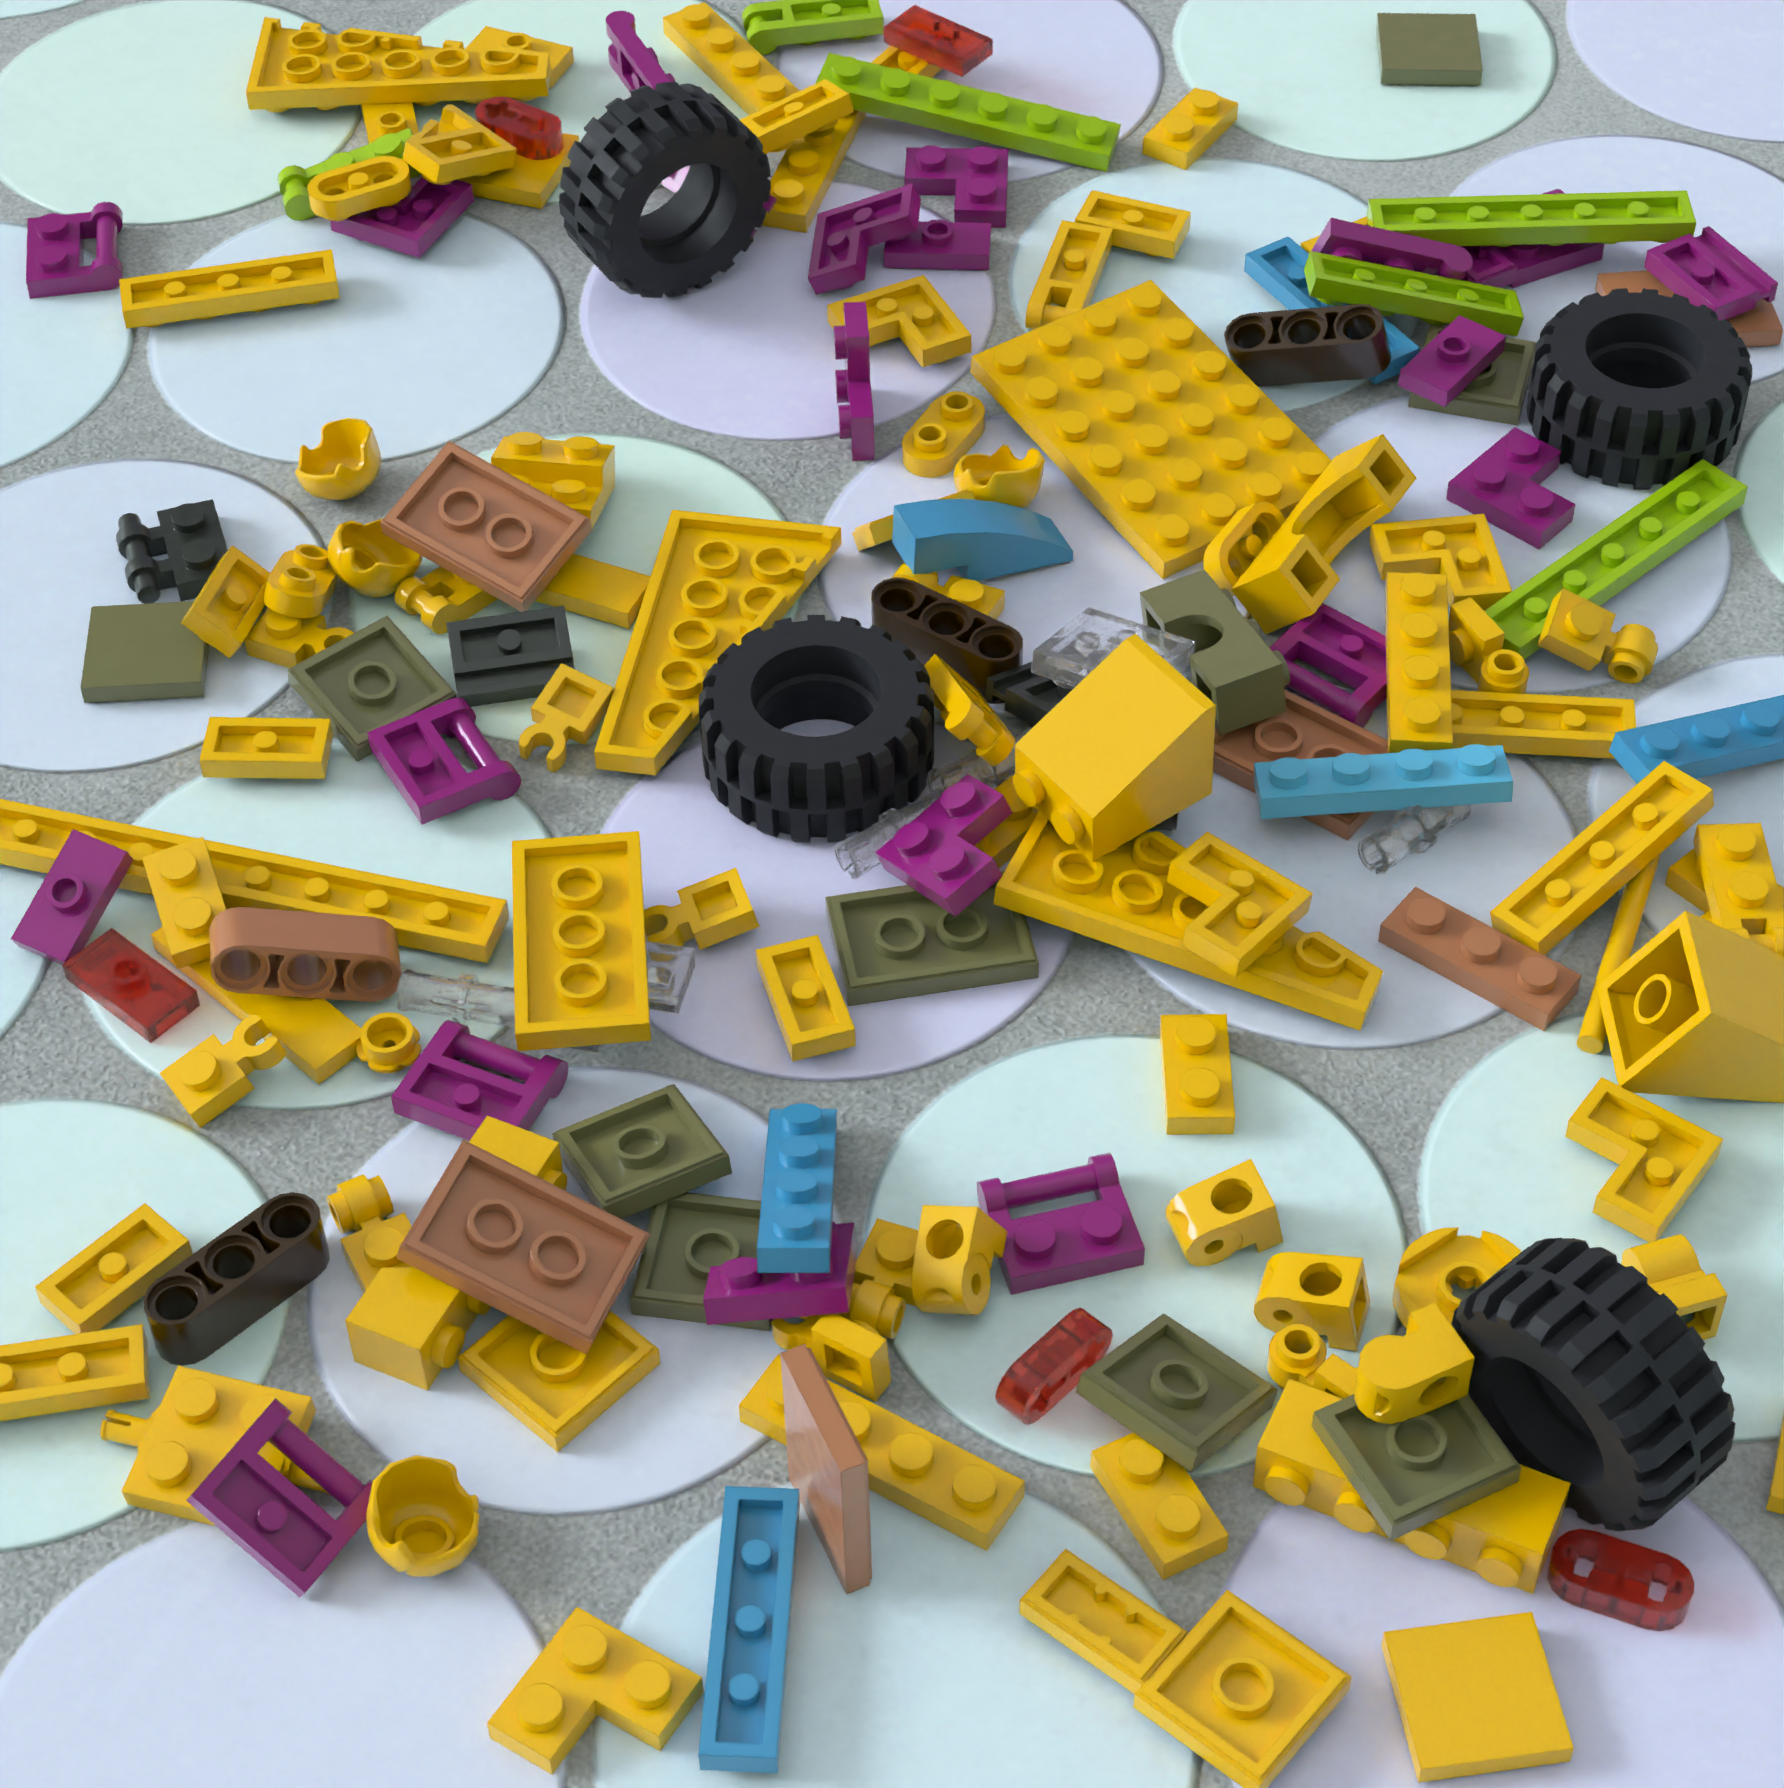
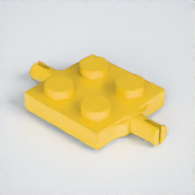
[100,1365,330,1526]

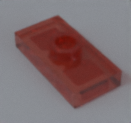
[883,5,993,77]
[62,928,200,1043]

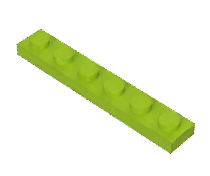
[815,53,1121,172]
[1367,190,1696,247]
[1484,459,1748,660]

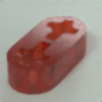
[475,97,564,160]
[995,1307,1113,1425]
[1547,1529,1694,1632]

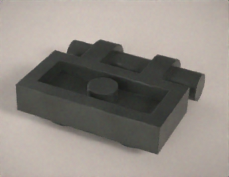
[116,499,228,604]

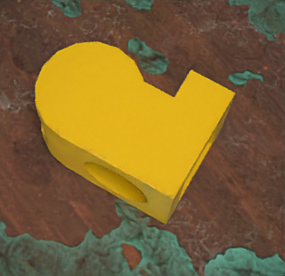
[1165,1159,1283,1266]
[911,1205,1007,1315]
[1621,1234,1727,1340]
[1253,1252,1371,1351]
[1354,1302,1475,1424]

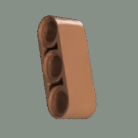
[209,907,402,1002]

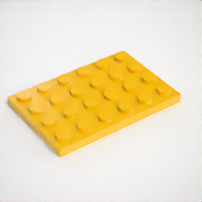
[970,280,1331,579]

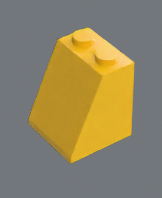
[1013,634,1216,862]
[1596,911,1784,1103]

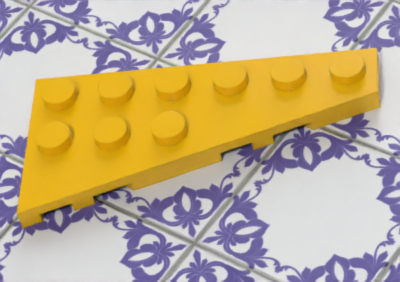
[246,17,551,112]
[594,510,842,776]
[993,811,1383,1031]

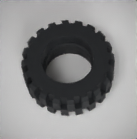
[559,82,771,298]
[1526,288,1753,490]
[699,615,934,843]
[1451,1238,1736,1531]

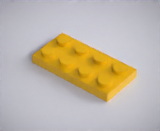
[512,831,651,1051]

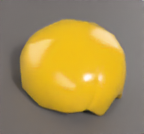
[295,418,382,500]
[953,445,1045,508]
[328,519,423,598]
[366,1455,480,1577]

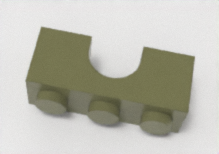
[1140,570,1290,735]

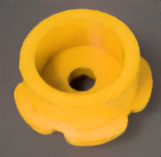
[356,1012,421,1073]

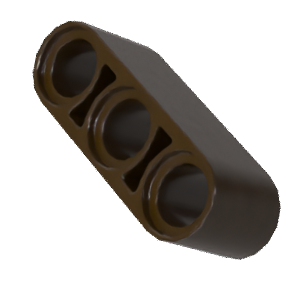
[1224,304,1392,387]
[871,578,1023,704]
[143,1192,330,1366]

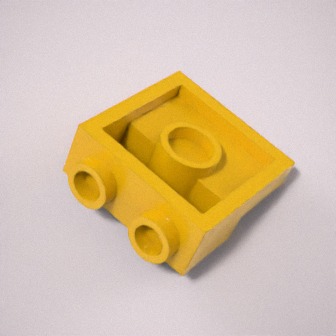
[491,432,615,529]

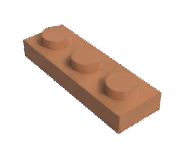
[1378,887,1581,1031]

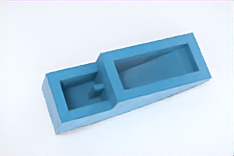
[892,499,1074,581]

